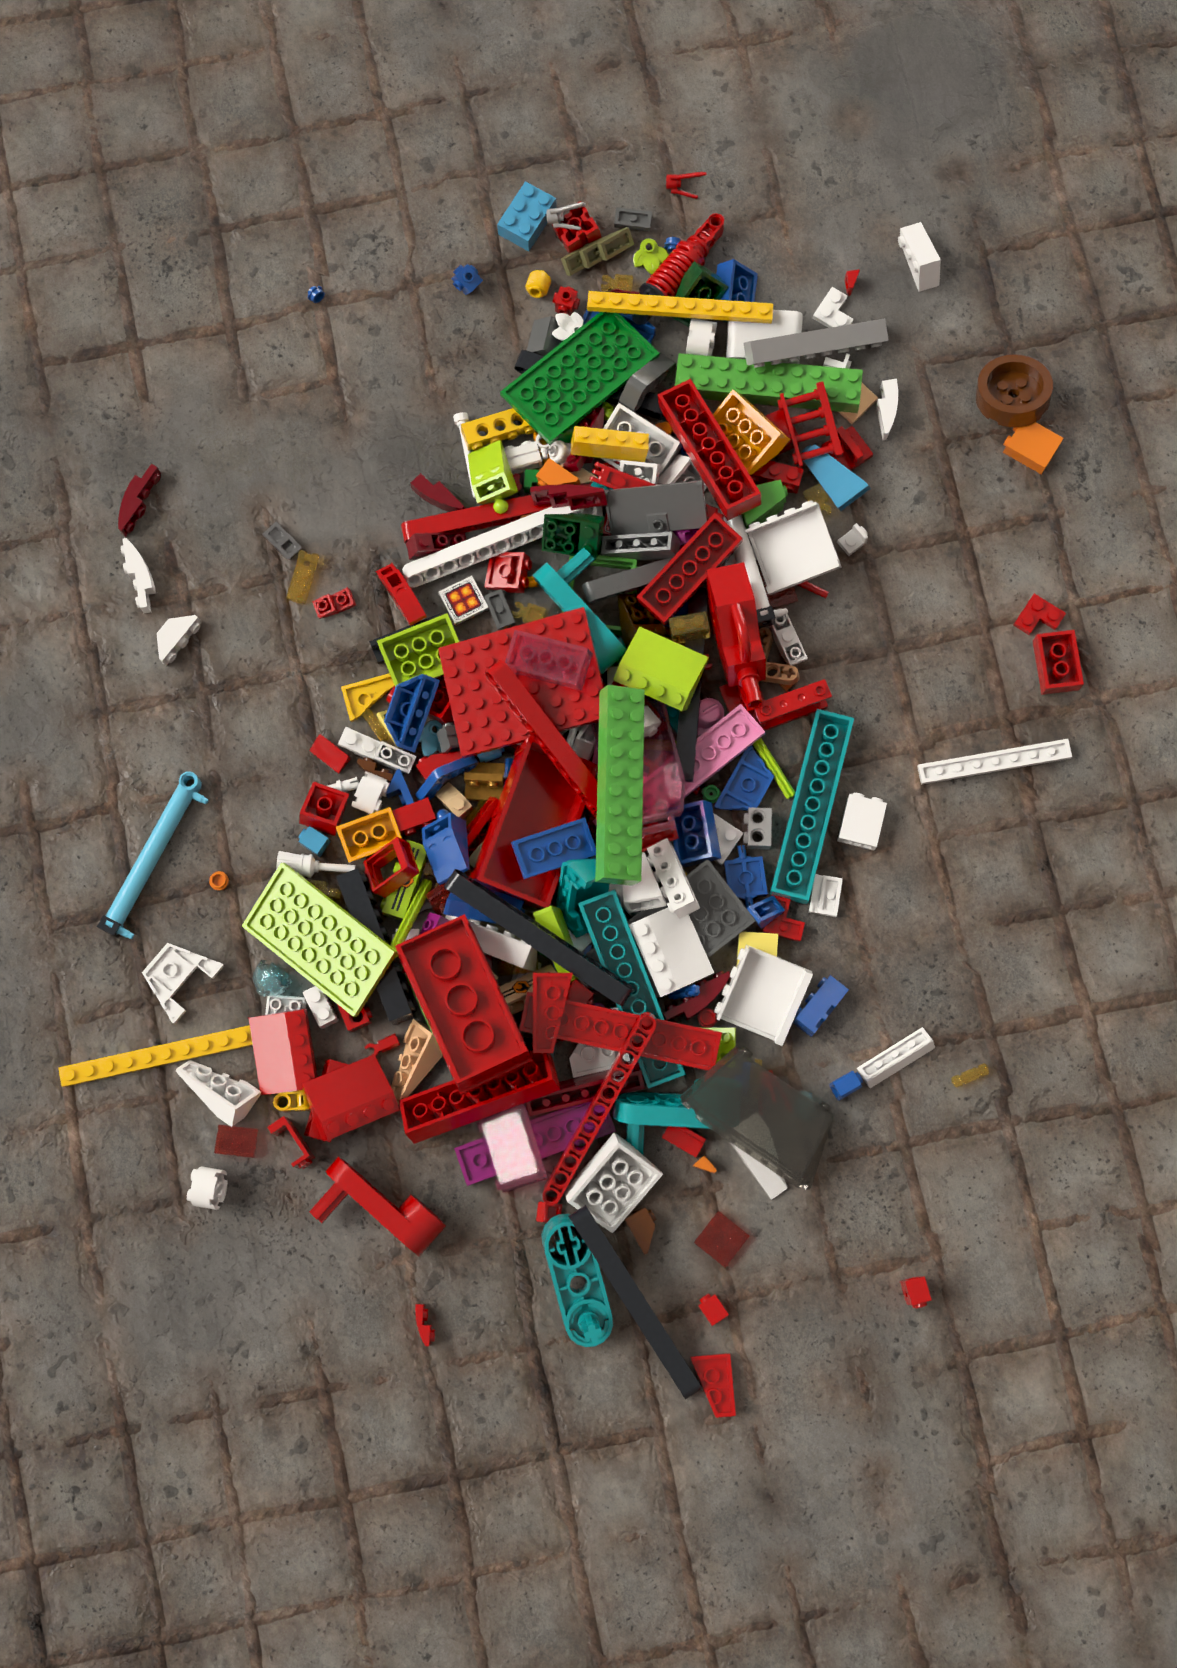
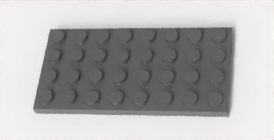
[586,859,756,997]

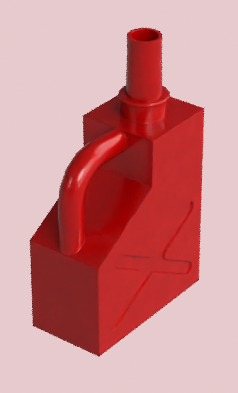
[706,562,766,708]

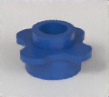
[664,237,681,252]

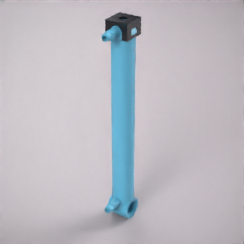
[97,771,209,939]

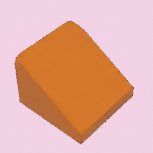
[693,1156,717,1174]

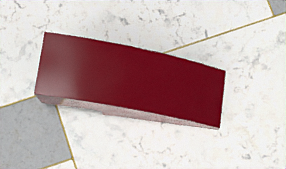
[410,473,465,512]

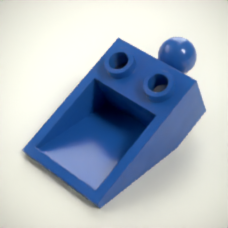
[422,809,469,885]

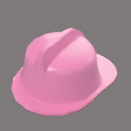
[697,698,724,735]

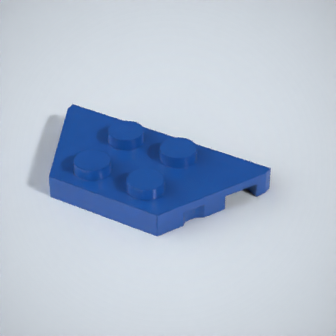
[714,745,774,811]

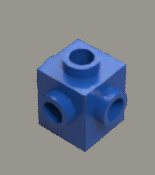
[451,264,483,295]

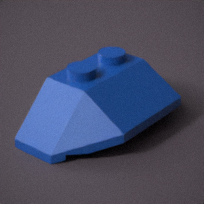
[384,674,440,753]

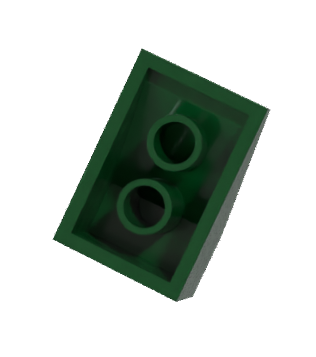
[672,261,728,328]

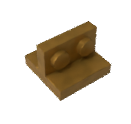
[464,762,505,801]

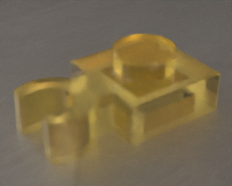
[601,274,633,292]
[803,483,832,515]
[511,602,547,623]

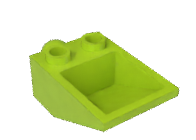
[468,440,518,514]

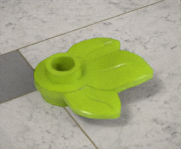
[633,238,668,275]

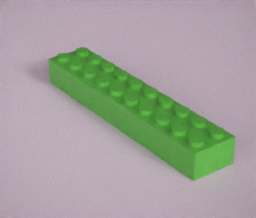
[675,353,863,413]
[595,685,645,886]

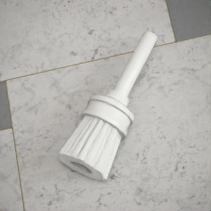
[276,851,356,878]

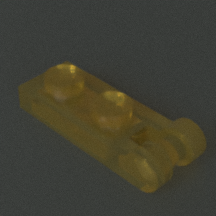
[286,550,319,604]

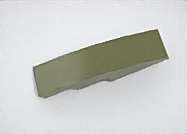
[561,227,634,276]

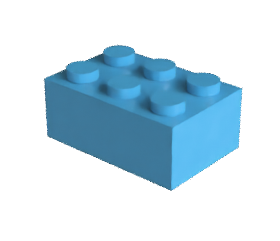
[497,181,557,251]

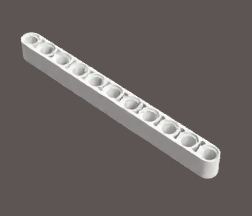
[402,506,597,587]

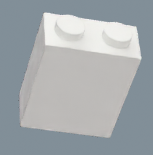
[837,793,887,850]

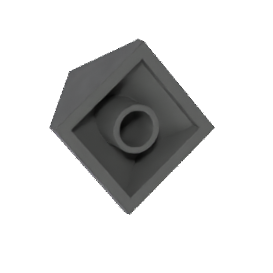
[527,316,563,356]

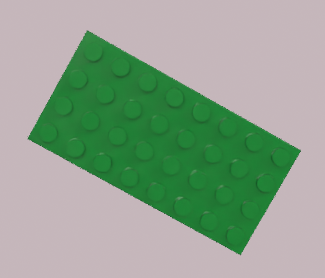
[500,312,660,445]

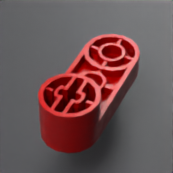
[309,1156,446,1257]

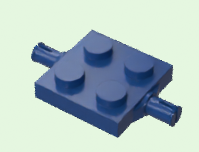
[724,845,768,909]

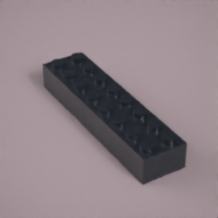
[336,868,417,1026]

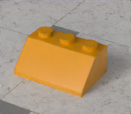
[336,807,402,863]

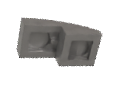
[262,522,302,560]

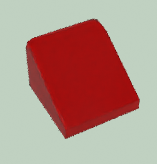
[844,269,860,296]
[536,1202,562,1223]

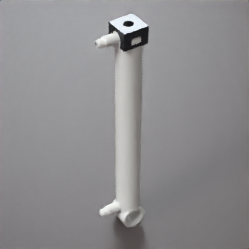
[720,509,788,629]

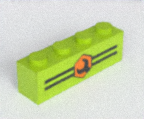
[380,840,428,921]

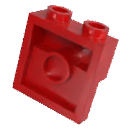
[484,552,532,593]

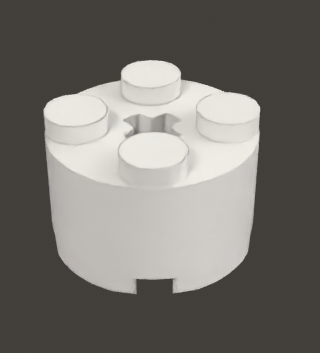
[686,319,717,356]
[351,771,390,814]
[187,1166,228,1210]

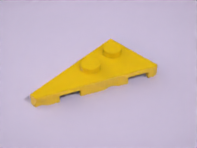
[341,673,394,722]

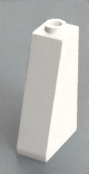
[623,852,666,913]

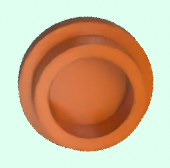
[209,871,229,891]

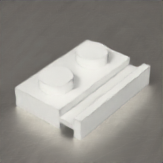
[808,874,843,917]

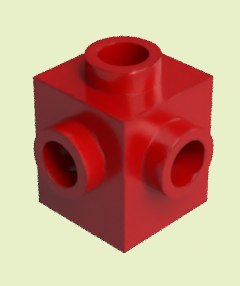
[553,286,580,316]

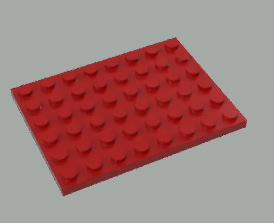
[438,607,604,758]

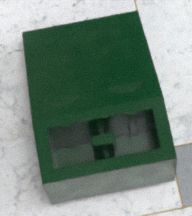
[542,514,604,560]

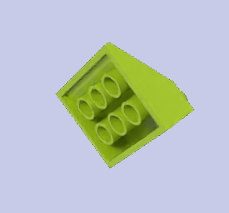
[377,613,459,687]
[613,627,709,711]

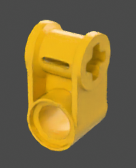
[273,1090,311,1112]

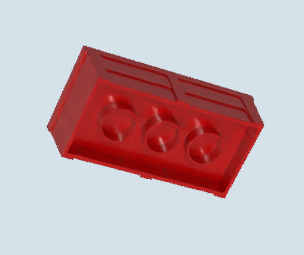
[469,735,598,908]
[395,914,534,1096]

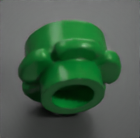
[702,785,721,803]

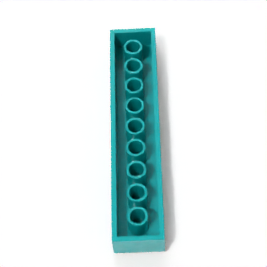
[769,709,854,905]
[578,889,685,1089]

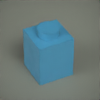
[298,826,331,857]

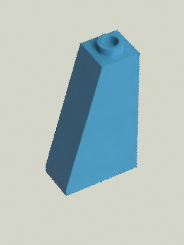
[802,444,871,511]

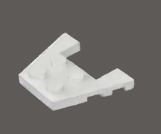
[142,943,224,1024]

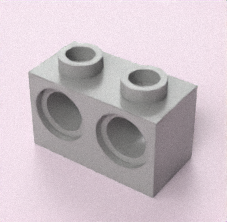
[743,807,772,850]

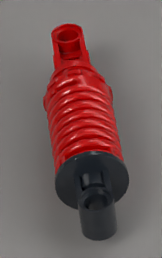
[632,213,724,325]

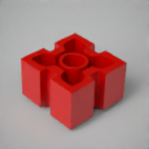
[551,201,602,254]

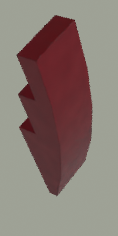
[530,484,608,510]

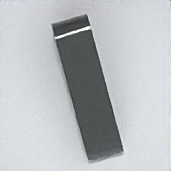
[619,353,676,412]

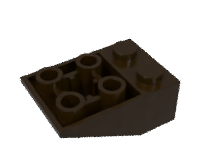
[618,594,670,649]

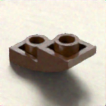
[357,757,394,783]

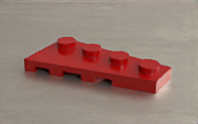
[533,973,573,1053]

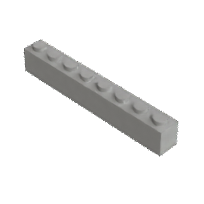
[744,318,888,368]

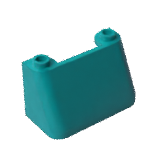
[555,859,610,938]

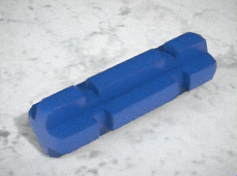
[668,984,700,1000]

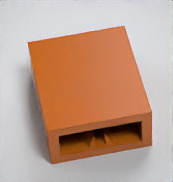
[1003,422,1063,475]

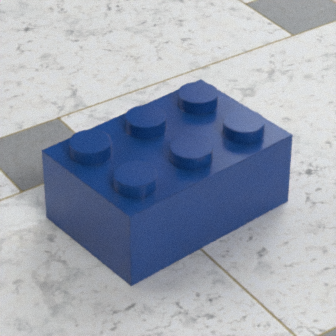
[668,800,721,867]

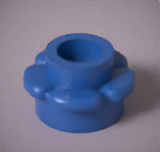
[308,286,325,303]

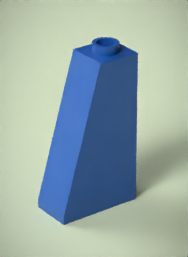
[443,888,525,924]

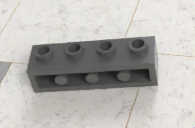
[601,531,680,560]

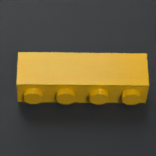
[571,426,649,462]

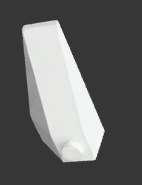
[176,1060,261,1127]
[725,1112,787,1200]

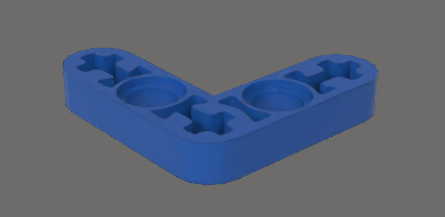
[416,756,479,800]

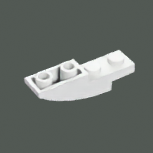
[121,538,156,613]
[338,727,416,774]

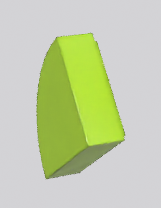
[602,402,614,420]

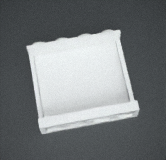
[745,500,842,595]
[714,944,813,1046]

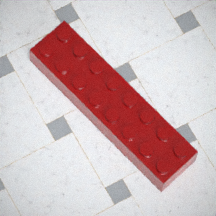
[658,379,761,521]
[399,1050,561,1144]

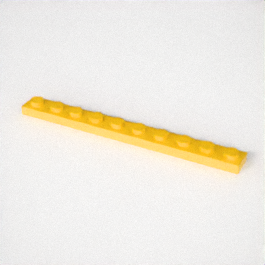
[587,291,773,324]
[58,1025,253,1087]

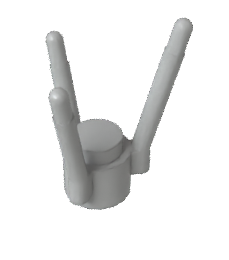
[546,202,586,230]

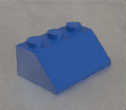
[716,259,758,322]

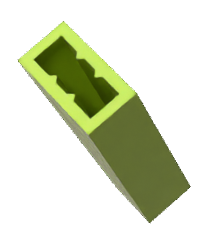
[533,906,579,983]

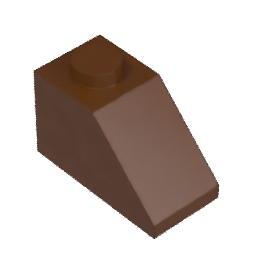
[625,1207,657,1255]

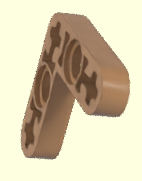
[759,628,800,685]

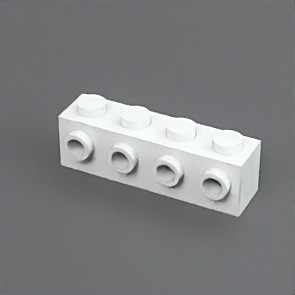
[646,838,700,919]

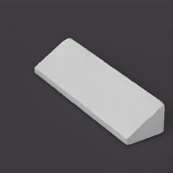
[857,1027,935,1088]

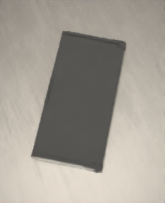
[605,480,708,536]

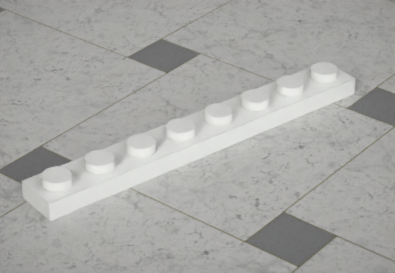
[917,739,1072,785]

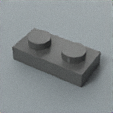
[614,207,652,231]
[484,589,515,631]

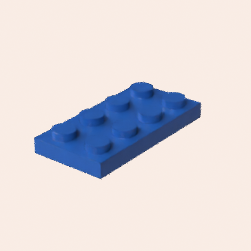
[511,818,596,879]

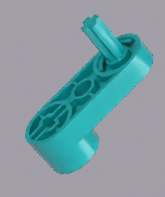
[532,548,626,675]
[613,1077,742,1155]
[541,1213,613,1347]

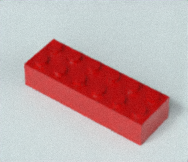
[637,513,743,625]

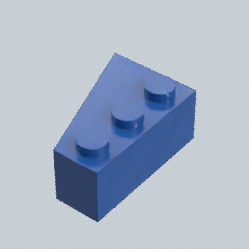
[793,975,849,1037]

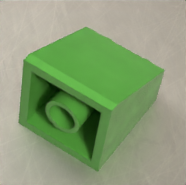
[741,480,788,536]

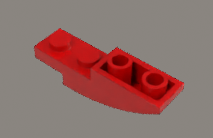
[376,563,427,626]

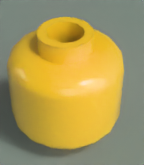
[525,270,551,298]

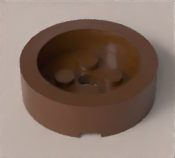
[976,355,1053,427]

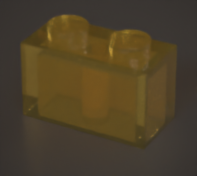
[668,611,710,643]

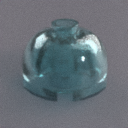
[252,960,293,997]

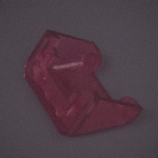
[477,1103,549,1193]

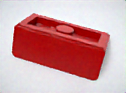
[309,734,351,774]

